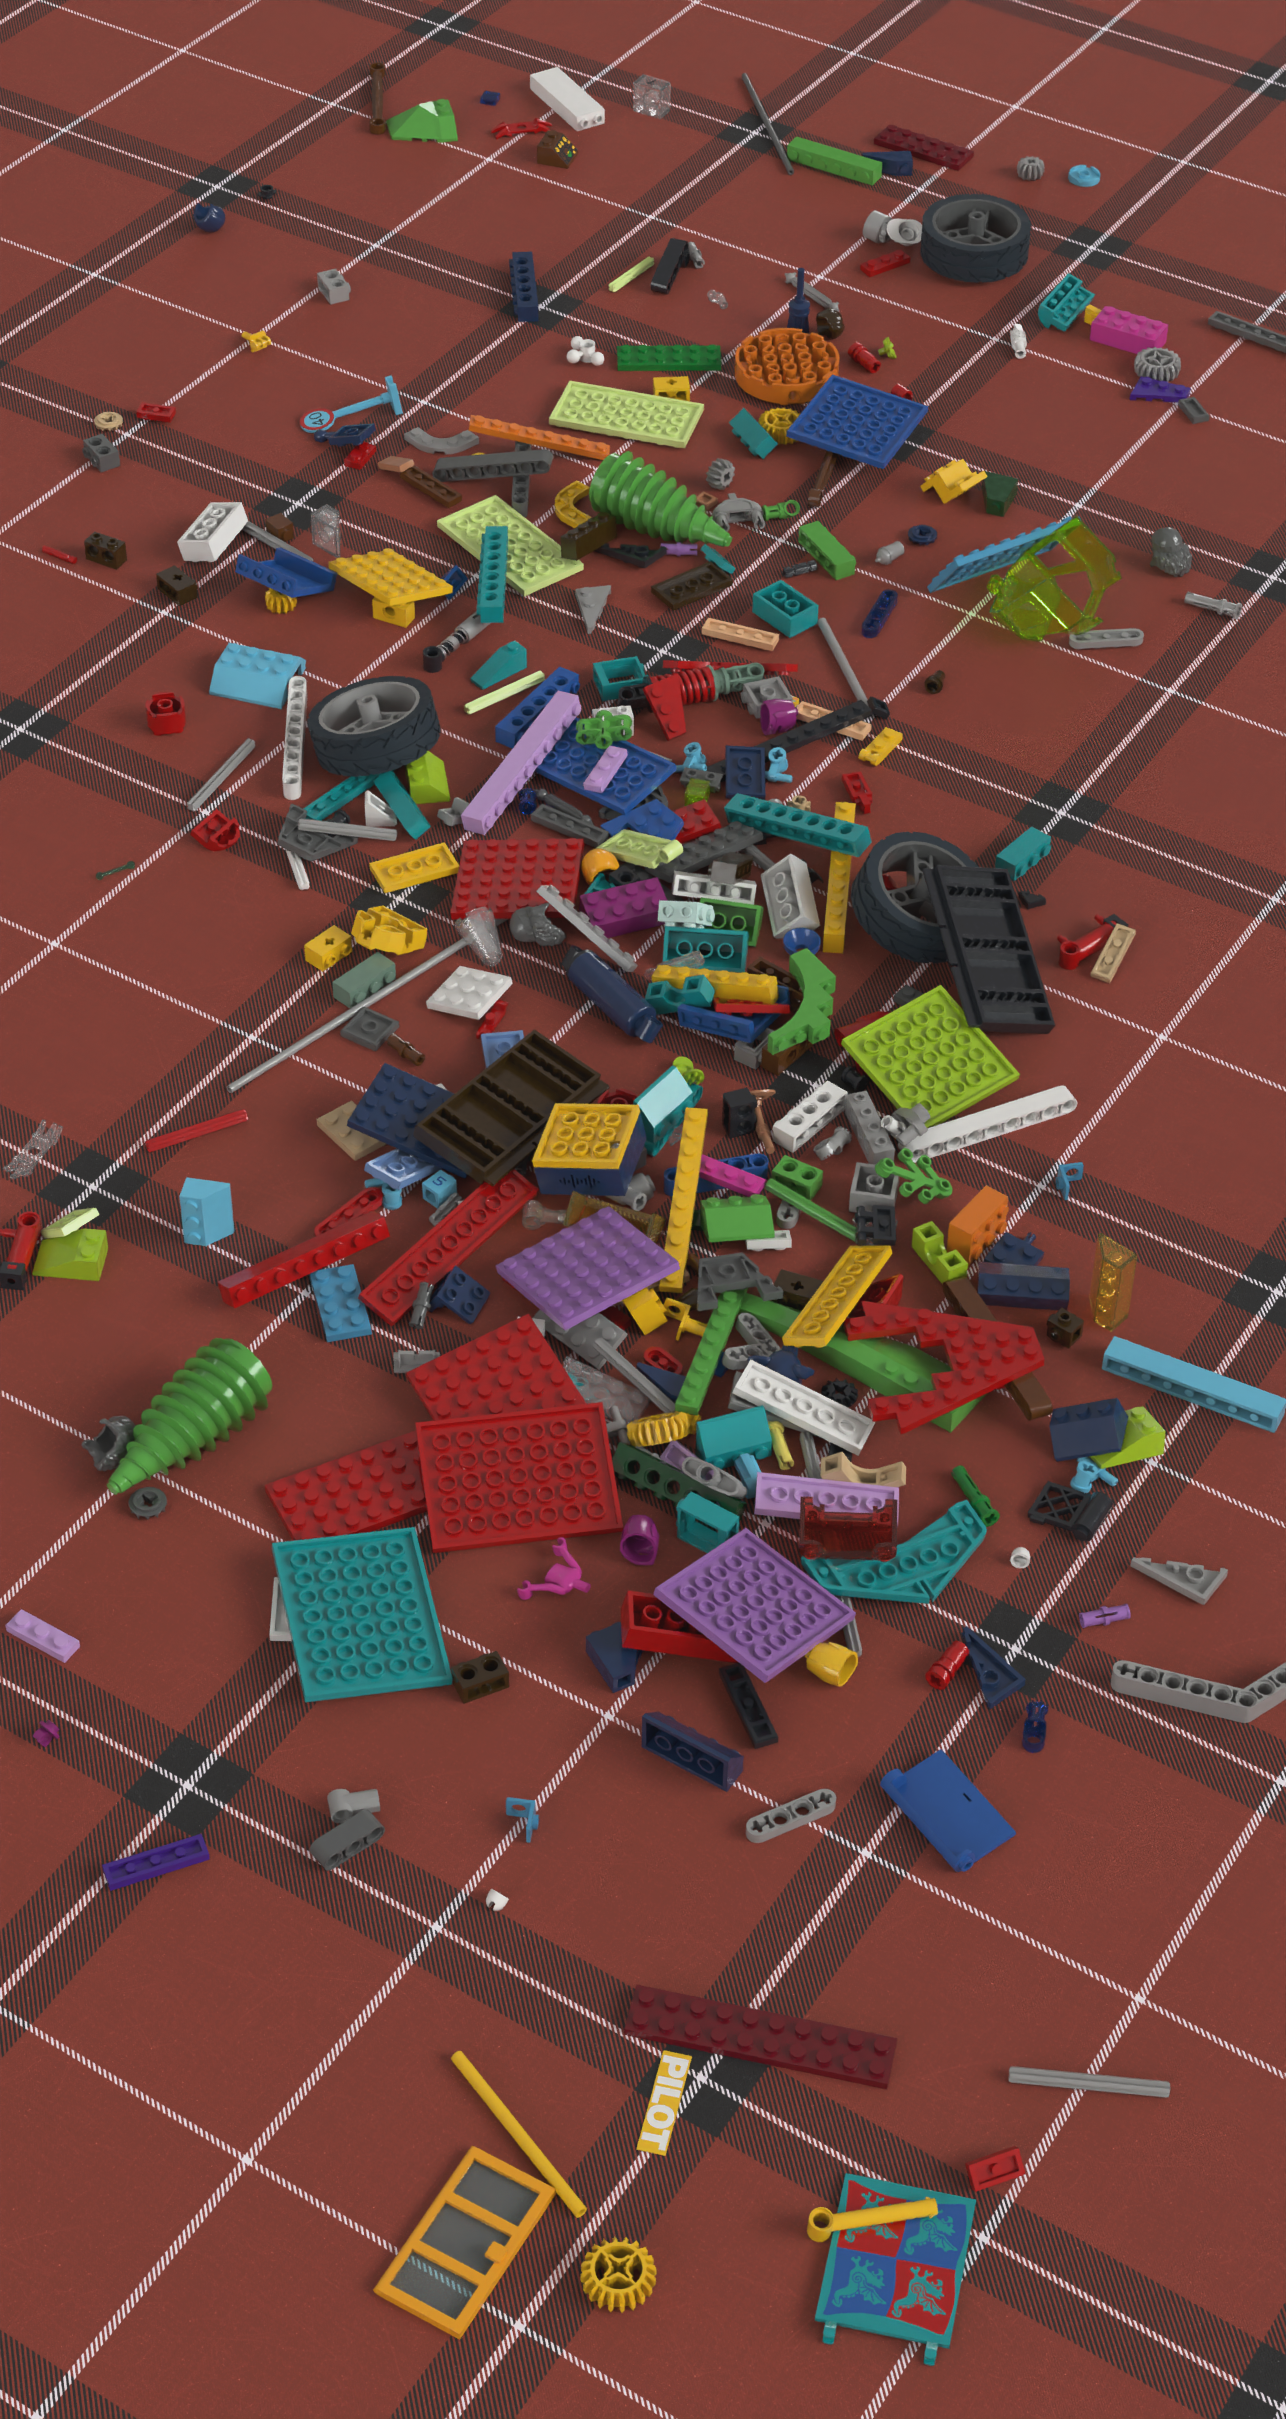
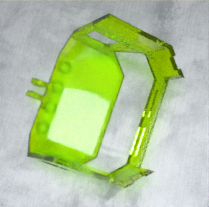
[986,516,1122,642]

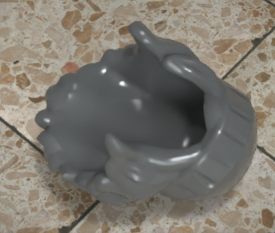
[1150,527,1192,577]
[510,902,566,946]
[81,1416,136,1471]

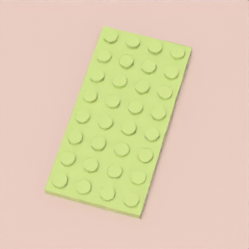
[549,381,704,448]
[437,495,584,596]

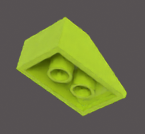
[32,1228,108,1281]
[1090,1406,1165,1469]

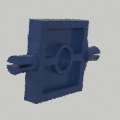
[983,1232,1044,1266]

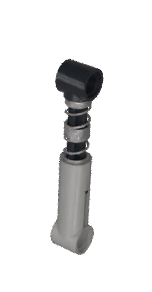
[423,611,491,673]

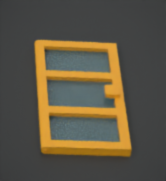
[373,2146,556,2340]

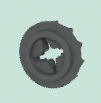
[129,1487,167,1520]

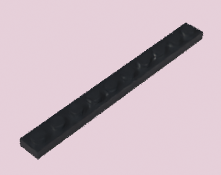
[706,700,872,782]

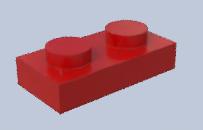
[136,402,176,423]
[344,442,376,470]
[965,2146,1025,2192]

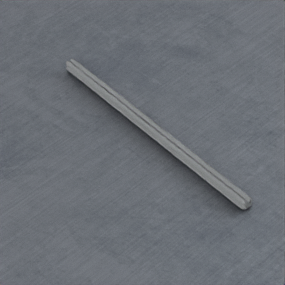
[800,1431,862,1657]

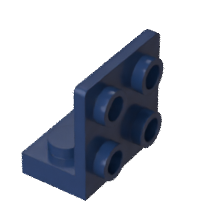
[429,1265,490,1324]

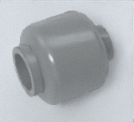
[629,1173,656,1201]

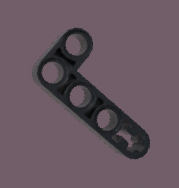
[651,238,690,294]

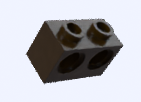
[84,532,127,570]
[451,1651,509,1704]

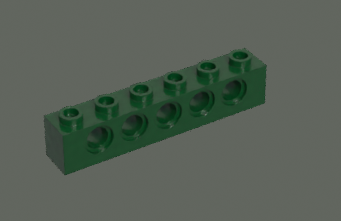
[612,1442,748,1522]

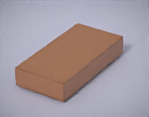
[378,456,414,472]

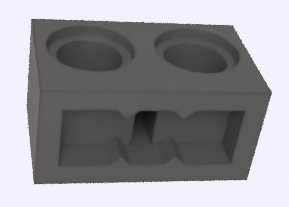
[82,434,120,472]

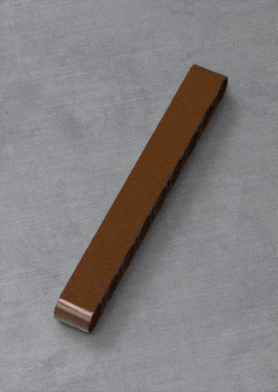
[942,1276,1053,1421]

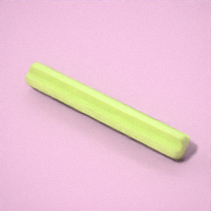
[609,256,654,292]

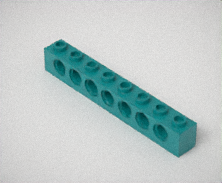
[477,526,508,623]
[724,793,872,857]

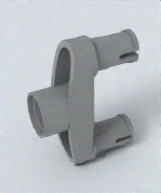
[885,1103,931,1147]
[682,1456,747,1499]

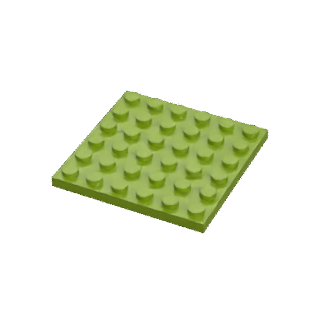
[841,985,1020,1128]

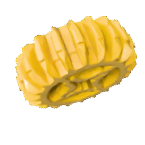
[758,407,800,445]
[627,1412,690,1447]
[580,2236,656,2313]

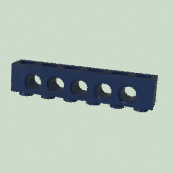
[509,251,538,322]

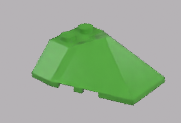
[386,99,458,143]

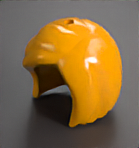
[581,848,620,886]

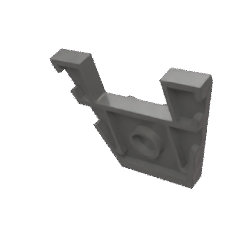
[277,804,359,862]
[697,1252,783,1311]

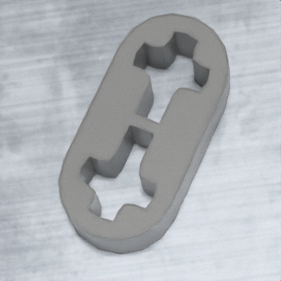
[777,1200,801,1229]

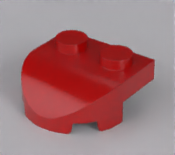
[190,809,241,851]

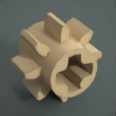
[787,795,811,812]

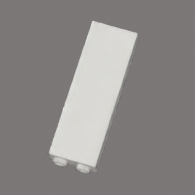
[530,67,605,131]

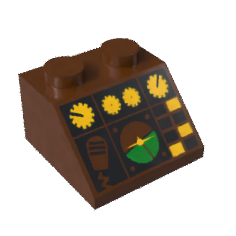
[537,130,578,169]

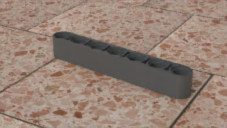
[512,441,532,517]
[432,449,554,482]

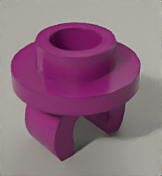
[33,1720,60,1747]

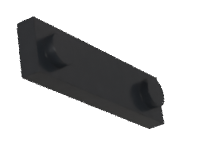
[719,1663,778,1749]

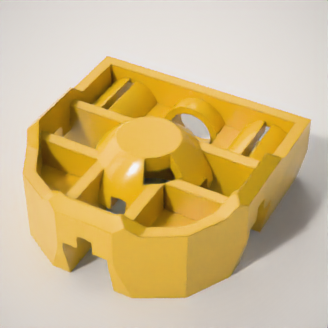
[351,906,427,956]

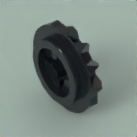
[821,1378,858,1408]

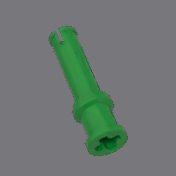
[951,1465,1000,1527]

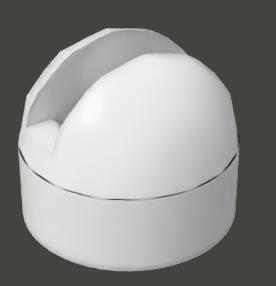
[1010,1547,1030,1568]
[486,1888,509,1911]

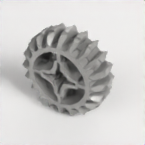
[1134,347,1181,382]

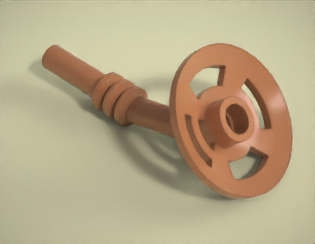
[750,1089,776,1154]

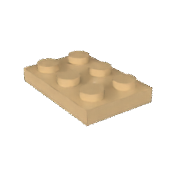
[317,1100,386,1161]

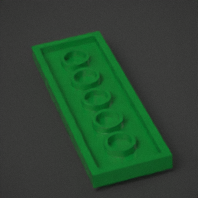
[617,344,721,371]

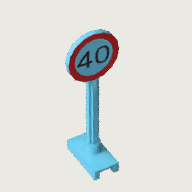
[300,375,403,433]

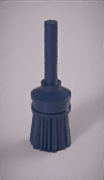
[787,268,810,333]

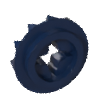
[908,525,937,546]

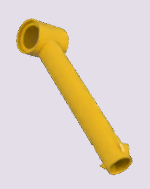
[807,2197,938,2242]

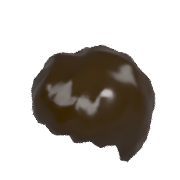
[816,309,845,340]

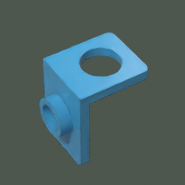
[1055,1162,1084,1200]
[506,1797,539,1843]

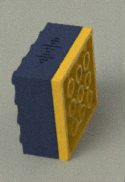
[532,1103,647,1196]

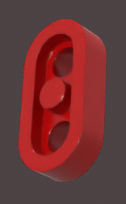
[644,1347,683,1375]

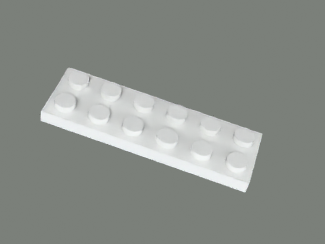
[732,1360,875,1456]

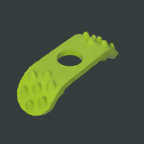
[672,1057,704,1085]

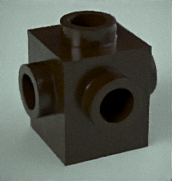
[1046,1308,1084,1349]

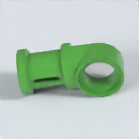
[762,500,800,521]

